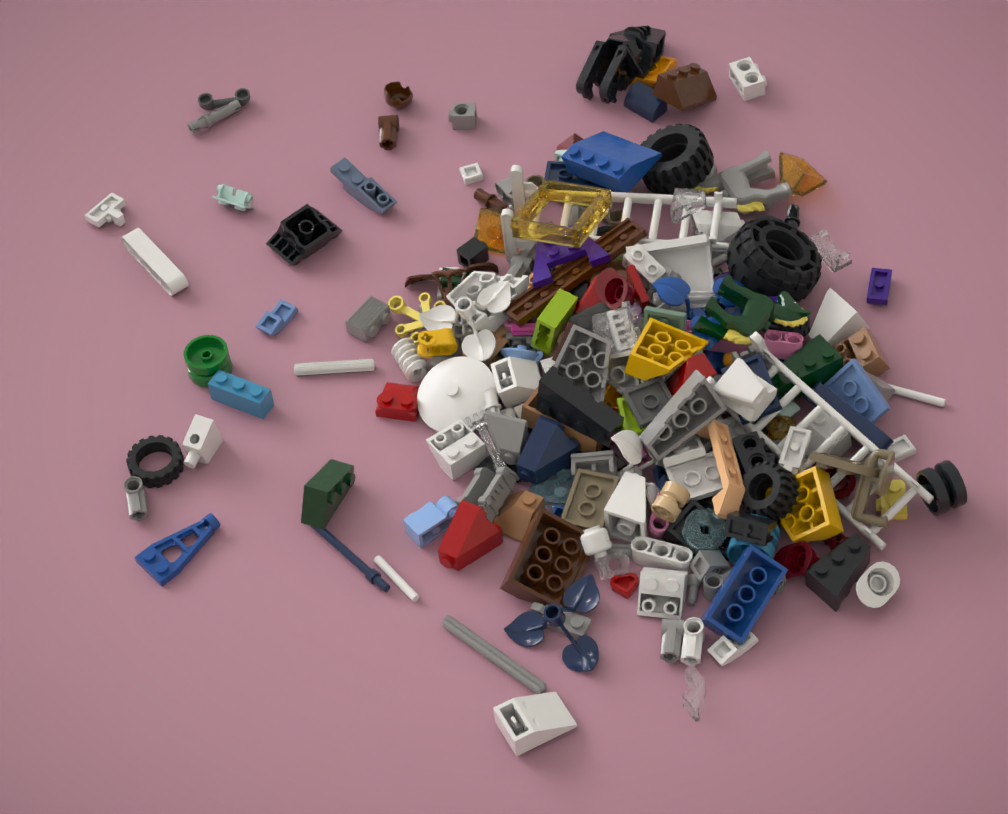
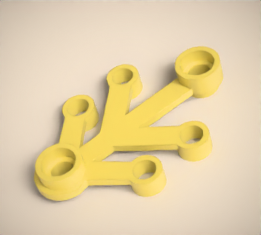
[388,292,446,346]

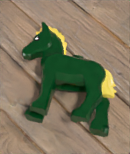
[693,274,812,345]

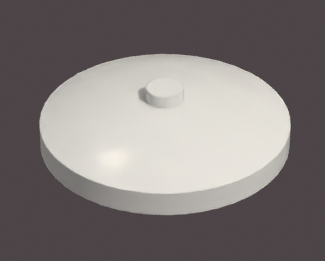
[417,356,498,433]

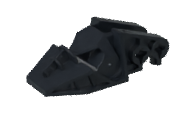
[576,25,666,104]

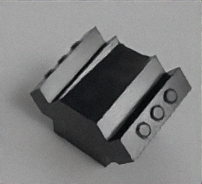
[266,203,343,266]

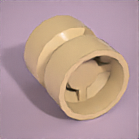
[651,481,691,523]

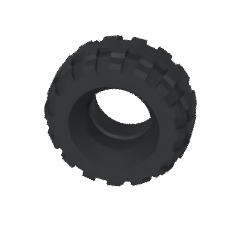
[726,217,822,303]

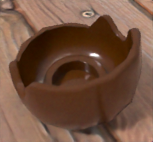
[384,81,413,109]

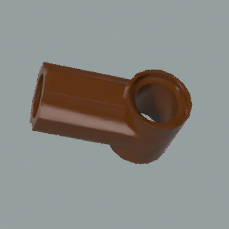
[378,115,399,150]

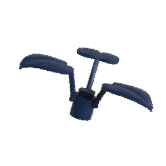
[504,574,600,672]

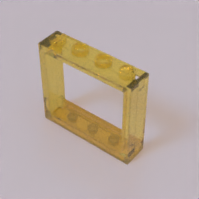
[510,179,613,248]

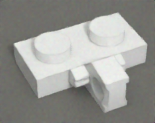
[84,193,126,227]

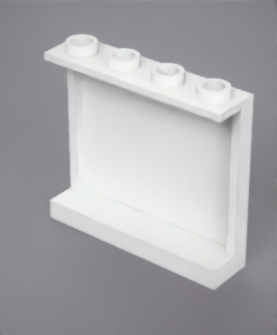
[626,234,715,317]

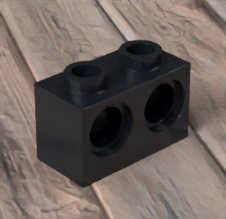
[732,431,773,476]

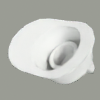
[856,561,900,608]

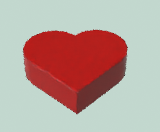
[610,573,639,599]

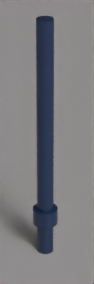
[309,525,390,592]

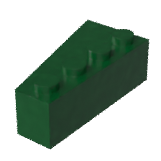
[771,334,844,401]

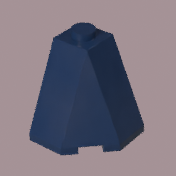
[516,415,580,485]

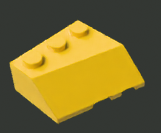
[765,466,844,543]

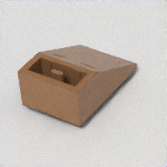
[833,327,890,377]

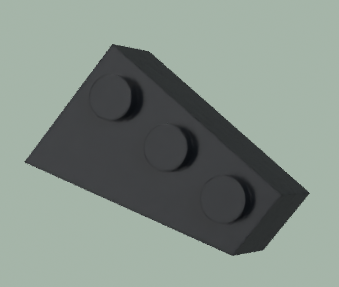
[806,534,870,612]

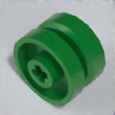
[183,335,233,387]

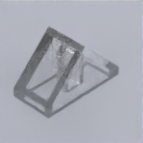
[670,188,706,225]

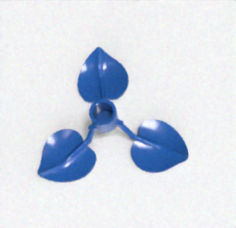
[652,277,746,351]

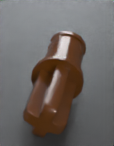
[474,188,508,214]

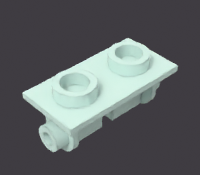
[212,184,254,211]

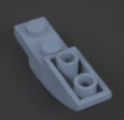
[330,158,397,214]

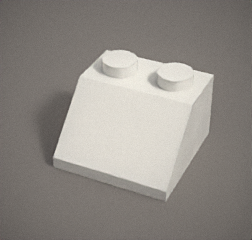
[806,412,852,457]

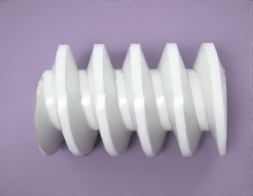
[391,338,428,383]

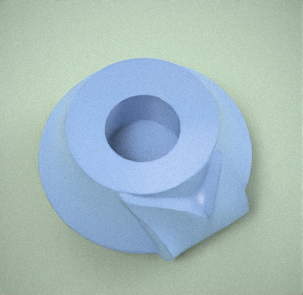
[500,345,543,365]

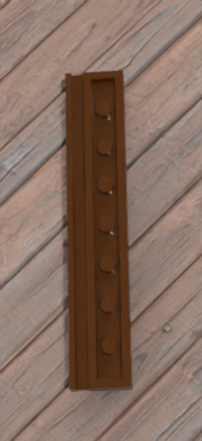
[503,218,647,327]

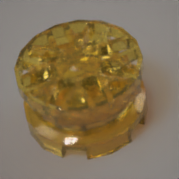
[768,416,797,440]

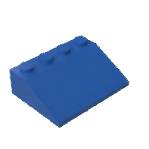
[561,131,662,193]

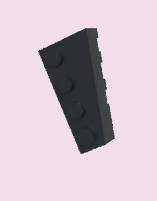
[536,366,624,447]

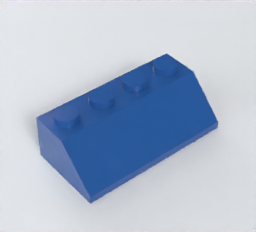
[701,545,788,644]

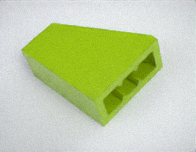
[531,289,578,355]

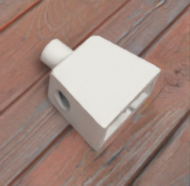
[182,414,224,469]

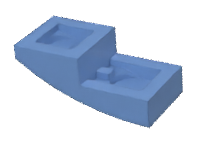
[255,299,298,336]

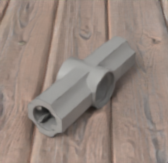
[507,243,537,278]

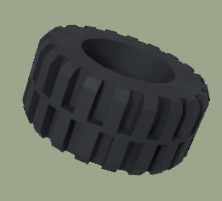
[641,123,714,195]

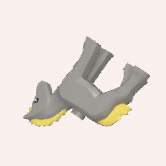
[691,149,792,215]

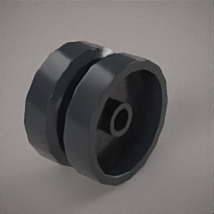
[916,460,967,516]

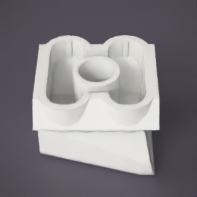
[713,358,777,422]

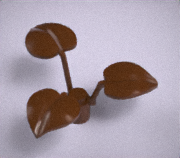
[405,262,499,309]

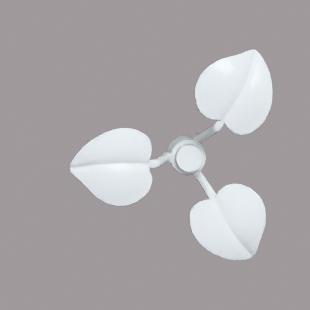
[419,280,512,362]
[611,430,665,524]

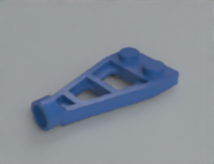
[135,513,220,586]

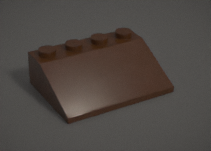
[500,507,590,608]

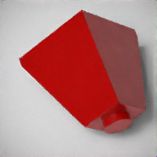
[438,500,504,571]

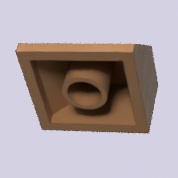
[492,490,545,543]

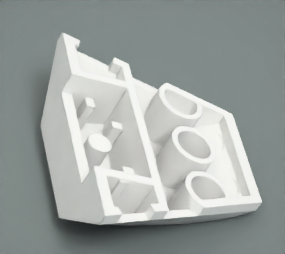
[446,271,529,332]

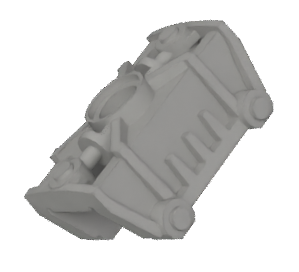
[455,466,520,523]

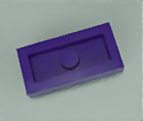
[866,268,892,305]

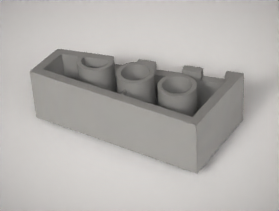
[639,369,727,461]

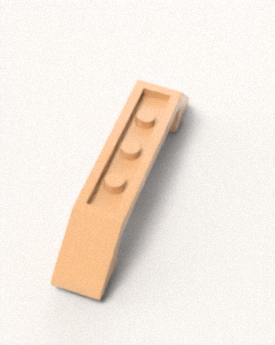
[695,419,745,520]

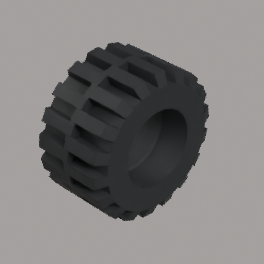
[741,461,800,521]

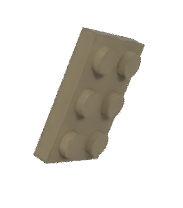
[561,468,620,530]

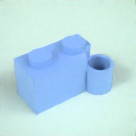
[403,495,458,548]

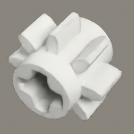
[453,318,478,343]

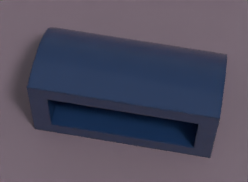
[624,80,668,123]

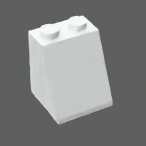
[604,471,648,544]

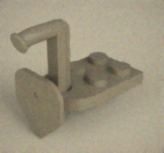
[810,449,895,529]

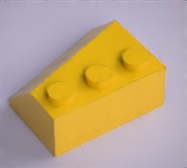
[624,317,709,380]

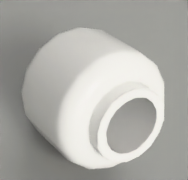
[580,525,612,559]

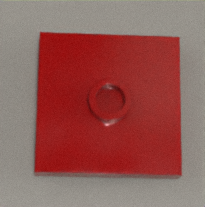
[626,264,650,314]

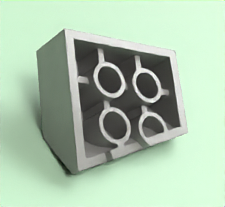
[554,324,612,403]

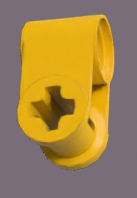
[417,328,458,358]

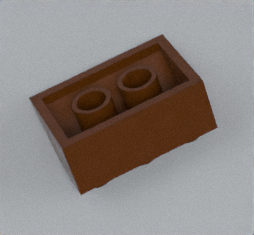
[653,63,717,111]

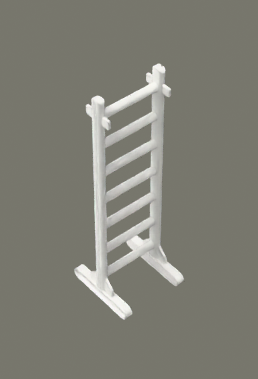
[501,165,737,263]
[707,331,934,551]

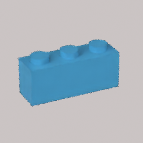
[208,370,274,419]

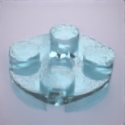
[681,508,726,551]

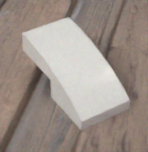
[707,631,759,666]

